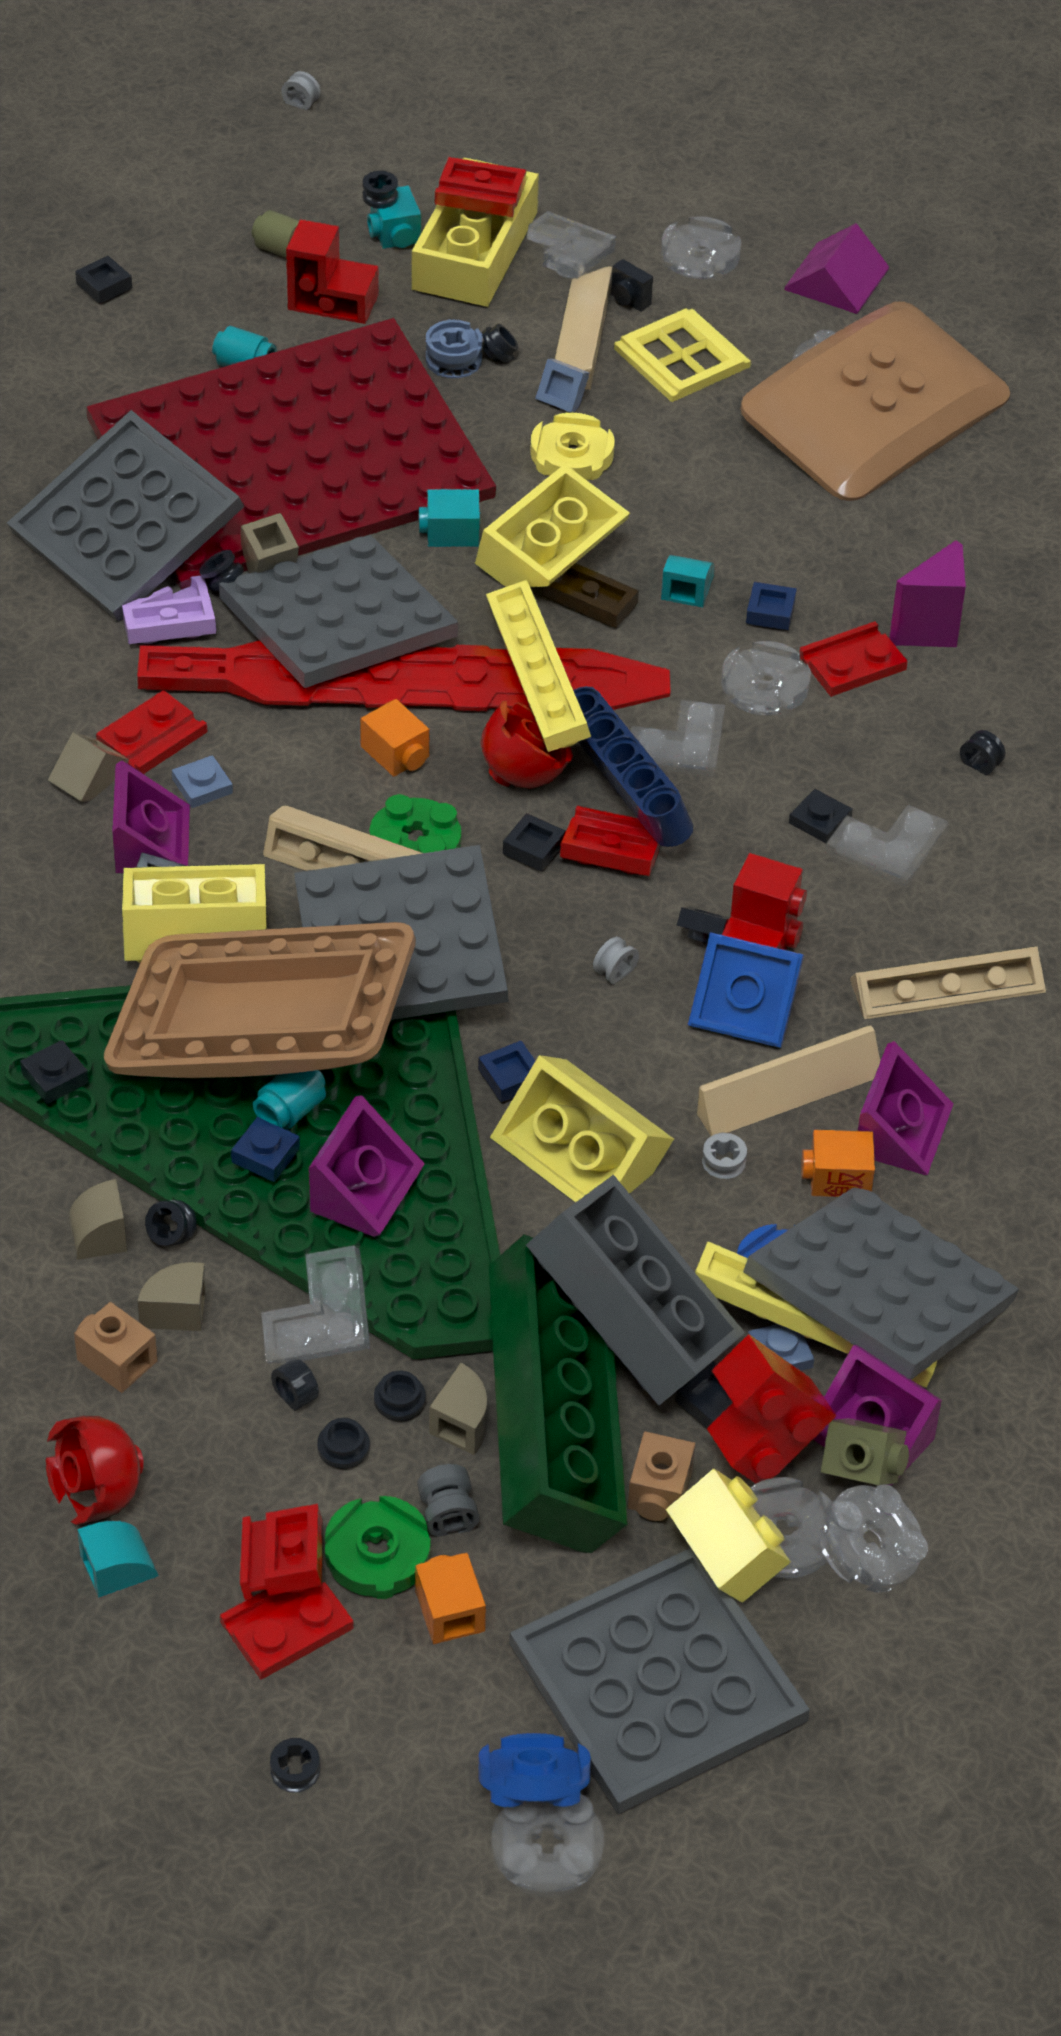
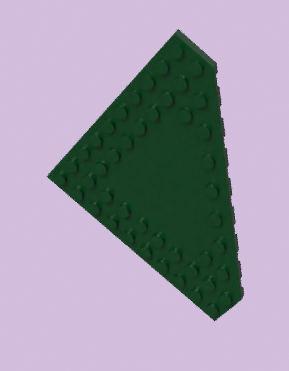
[0,985,500,1360]

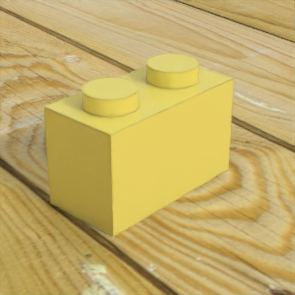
[666,1469,791,1603]

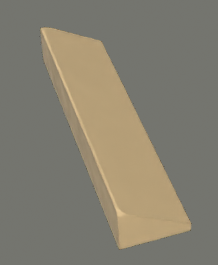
[555,267,612,390]
[263,806,422,871]
[850,947,1046,1019]
[697,1026,880,1136]

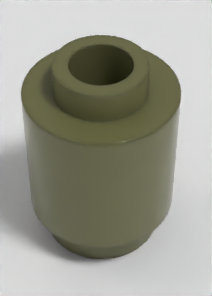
[252,210,300,258]

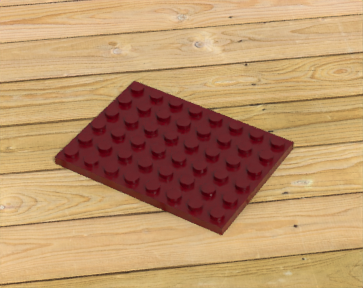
[86,318,496,590]

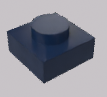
[746,582,797,630]
[478,1040,535,1103]
[231,1117,300,1182]

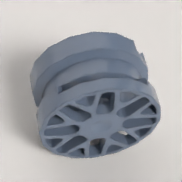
[426,320,482,378]

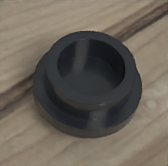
[482,324,519,363]
[374,1370,426,1421]
[317,1418,370,1469]

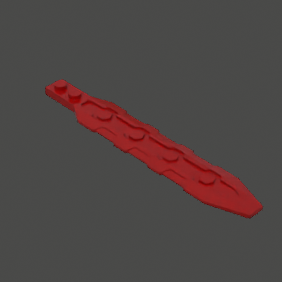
[137,640,671,711]

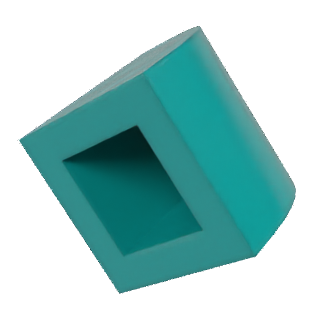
[661,555,714,608]
[77,1521,159,1597]

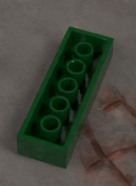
[488,1234,628,1553]

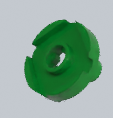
[369,794,461,853]
[325,1496,431,1599]

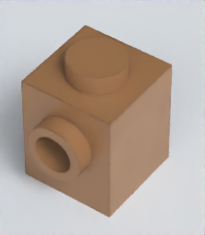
[74,1302,157,1393]
[628,1431,695,1521]

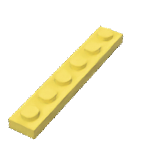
[486,580,591,752]

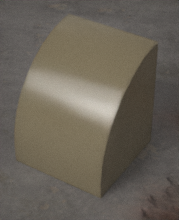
[241,513,299,573]
[48,732,129,802]
[69,1179,127,1260]
[138,1262,206,1331]
[429,1363,487,1455]

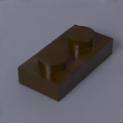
[542,563,639,628]

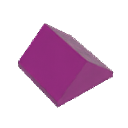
[784,223,889,314]
[889,540,966,647]
[112,760,190,873]
[858,1041,953,1175]
[309,1095,424,1237]
[813,1344,942,1490]

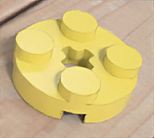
[530,413,615,480]

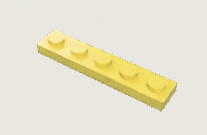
[695,1241,938,1387]

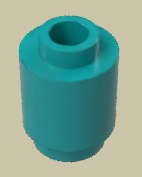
[212,326,277,367]
[253,1070,326,1128]

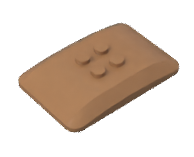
[740,302,1010,501]
[104,922,416,1078]

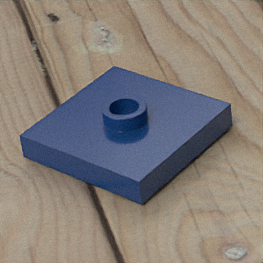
[688,932,804,1048]

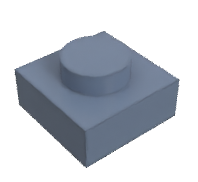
[536,359,590,413]
[172,755,233,808]
[748,1324,814,1371]

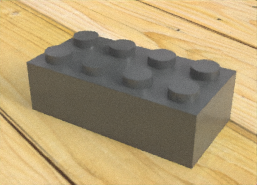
[526,1174,745,1405]

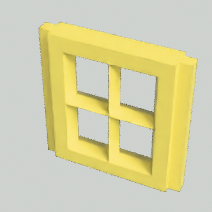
[614,308,751,402]

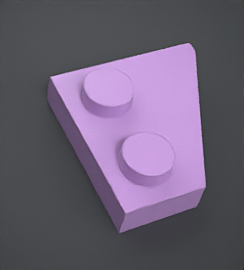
[122,576,216,644]

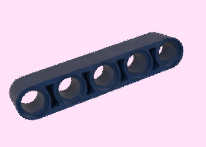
[573,686,694,847]

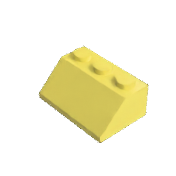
[475,464,630,587]
[122,864,267,963]
[490,1055,674,1202]

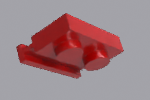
[435,157,526,218]
[799,621,908,697]
[96,690,207,774]
[560,806,660,876]
[240,1503,323,1600]
[220,1582,354,1680]

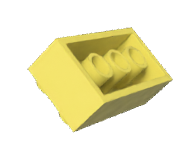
[412,157,539,307]

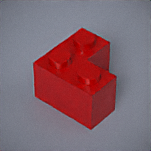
[286,219,379,324]
[722,853,807,950]
[706,1334,837,1488]

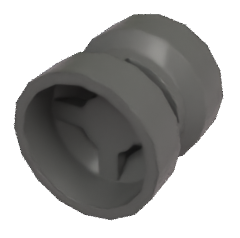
[417,1464,479,1537]

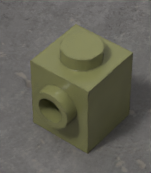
[821,1418,909,1486]

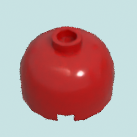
[480,701,573,789]
[46,1416,144,1525]

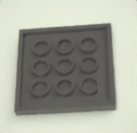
[7,410,244,622]
[219,535,459,688]
[294,845,509,1020]
[743,1187,1019,1379]
[509,1548,810,1814]

